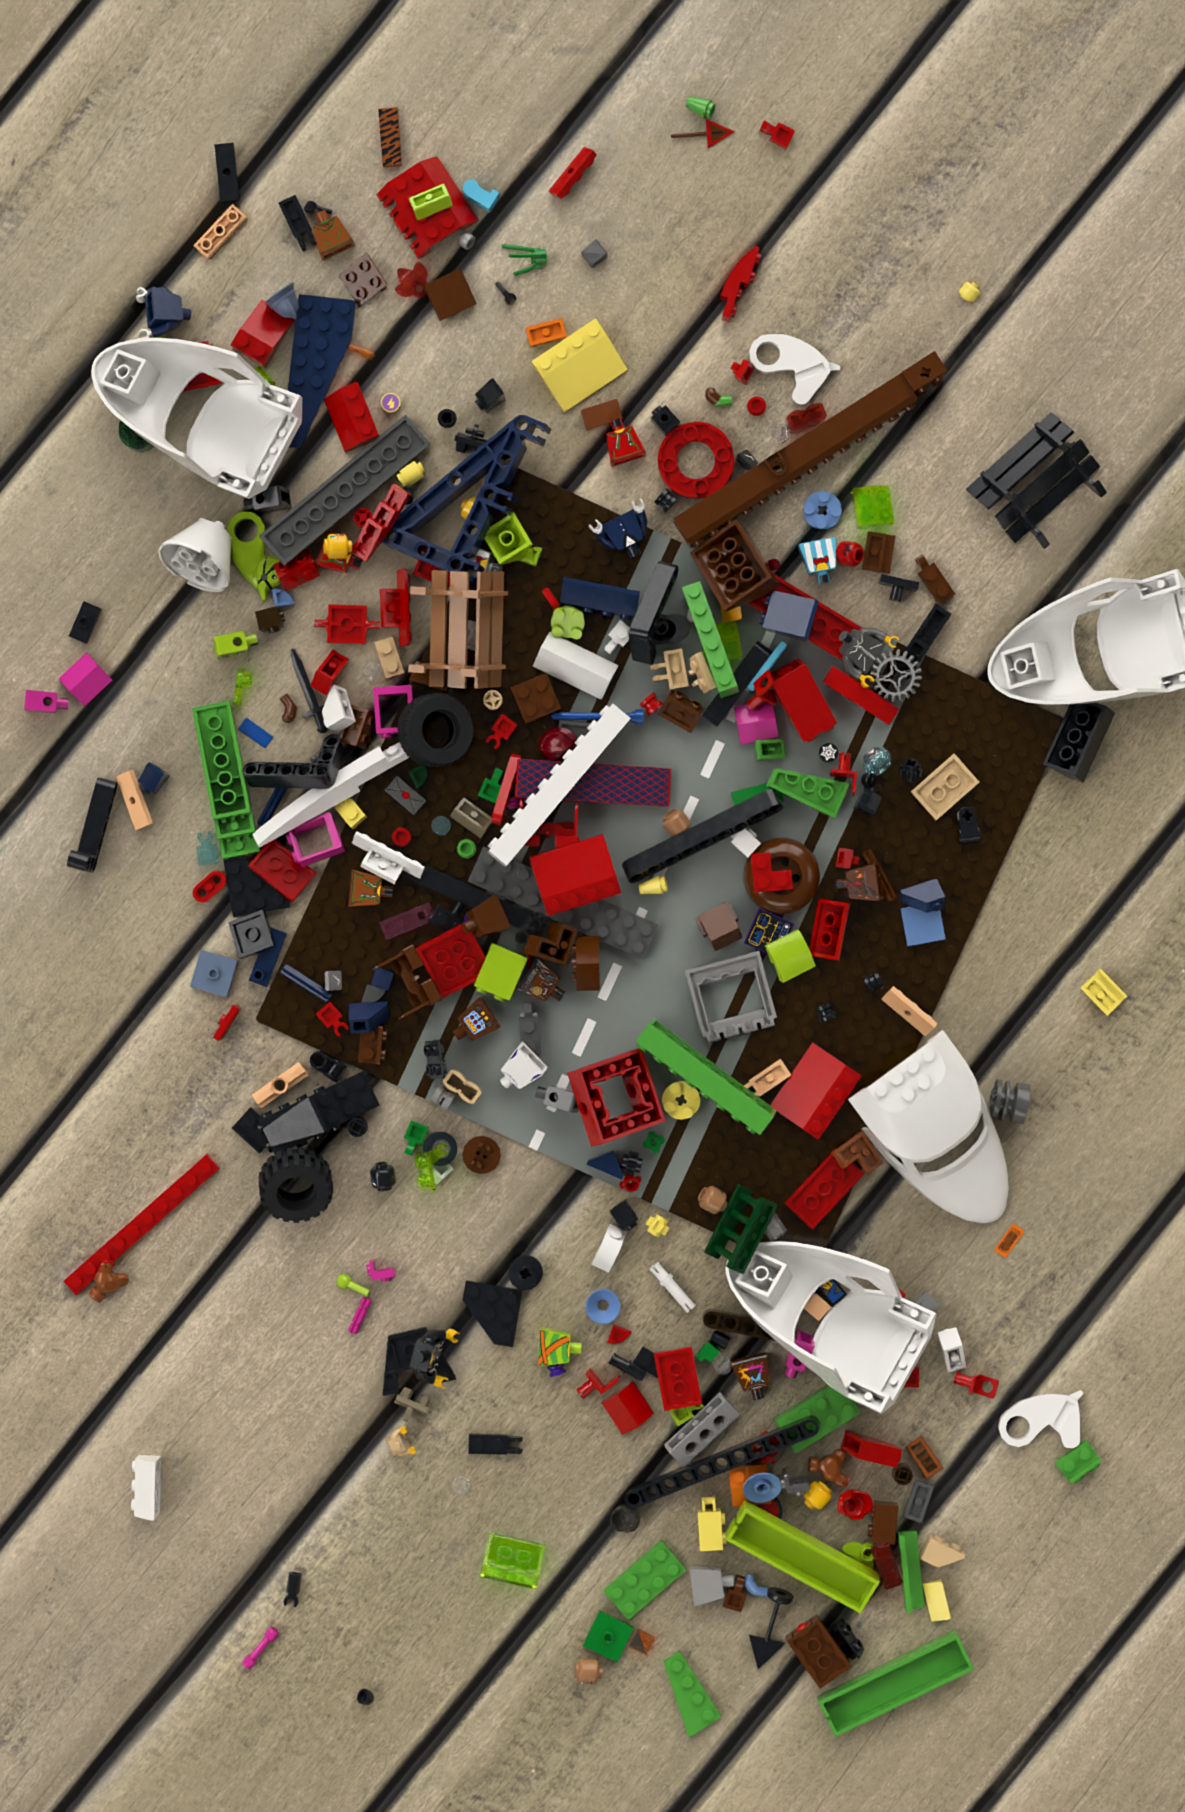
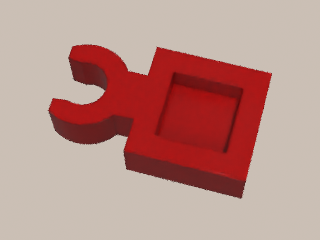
[486,714,518,749]
[316,1001,349,1037]

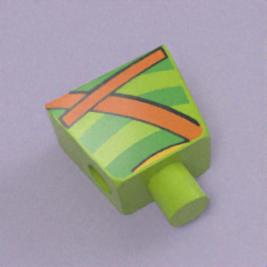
[538,1327,582,1366]

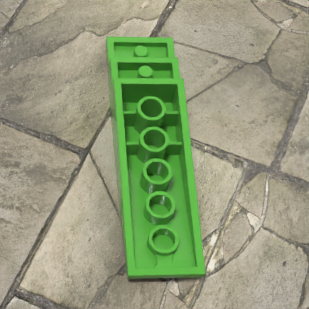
[192,701,261,860]

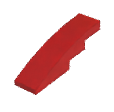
[352,484,411,561]
[822,666,899,725]

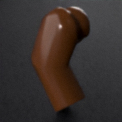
[280,694,297,723]

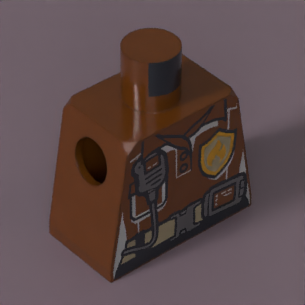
[517,958,565,1002]

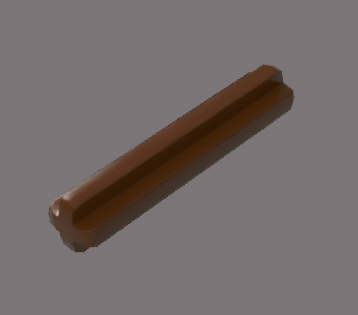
[862,849,897,902]

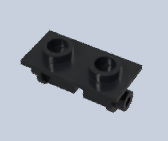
[829,1618,864,1660]

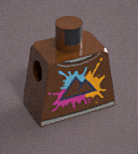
[730,1352,769,1400]

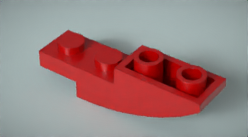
[720,246,762,322]

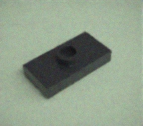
[69,601,102,644]

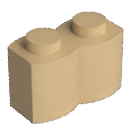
[443,1069,482,1104]

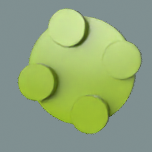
[551,606,585,639]

